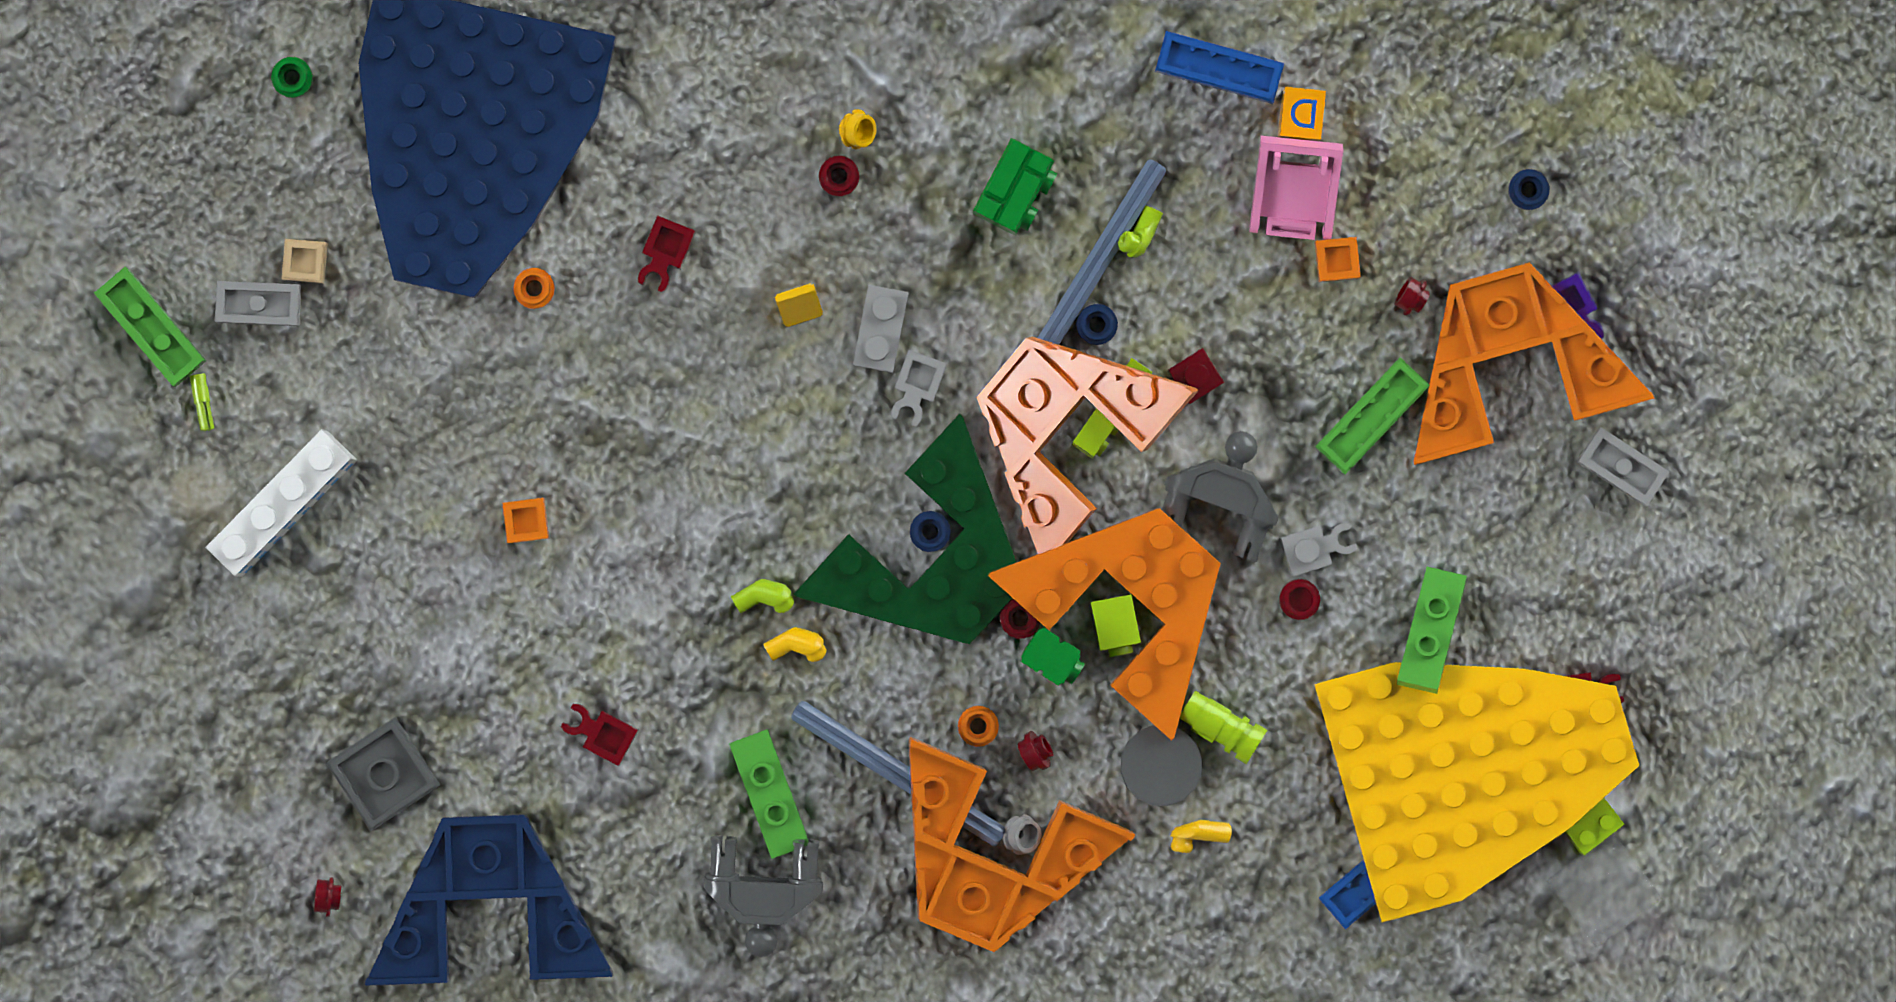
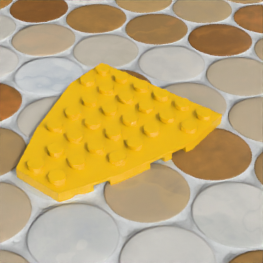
[1314,662,1639,923]

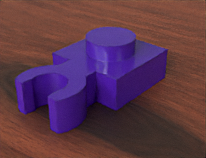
[1552,271,1604,339]

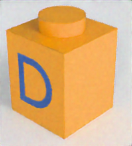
[1278,87,1326,141]

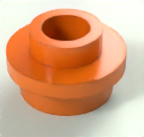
[513,268,555,309]
[958,706,999,747]

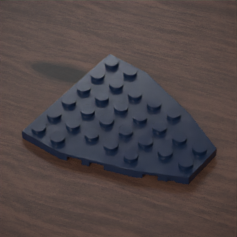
[358,0,617,298]

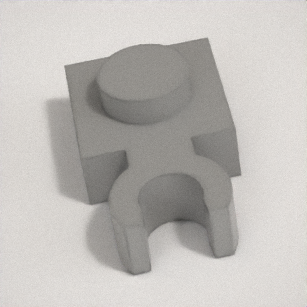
[891,350,947,427]
[1280,523,1358,577]

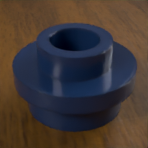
[1508,169,1550,210]
[1077,304,1118,345]
[910,511,950,552]

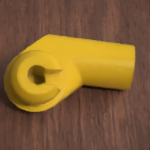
[763,627,826,662]
[1170,820,1232,853]

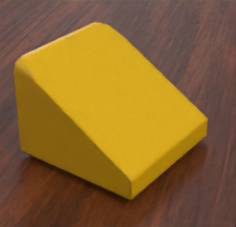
[775,283,823,327]

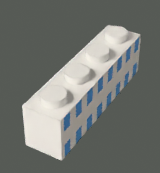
[205,429,357,577]

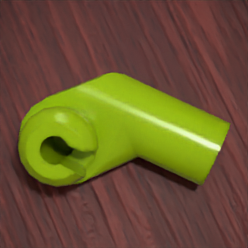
[1118,205,1163,258]
[731,579,794,614]

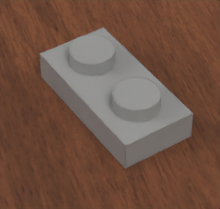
[215,281,301,326]
[853,284,909,373]
[1576,427,1669,507]

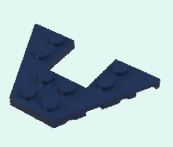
[365,814,613,986]

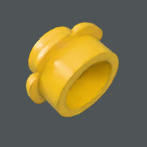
[839,109,876,150]

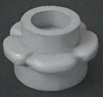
[1003,814,1041,855]

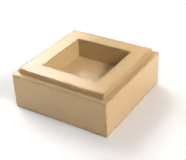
[282,239,328,284]

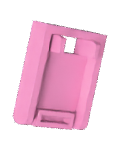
[1249,136,1343,240]

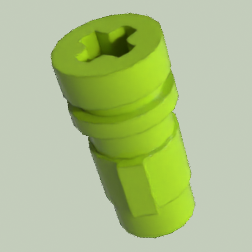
[1180,691,1267,765]

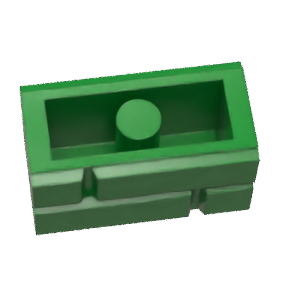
[973,138,1058,236]
[1020,627,1085,686]

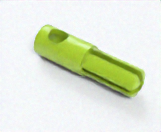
[189,373,214,431]

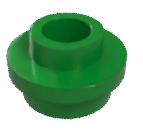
[271,57,313,98]

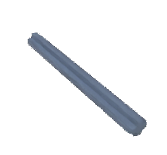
[1038,159,1166,345]
[791,701,1006,846]

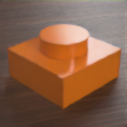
[1315,237,1361,283]
[502,498,549,544]

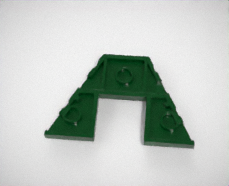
[794,413,1017,645]

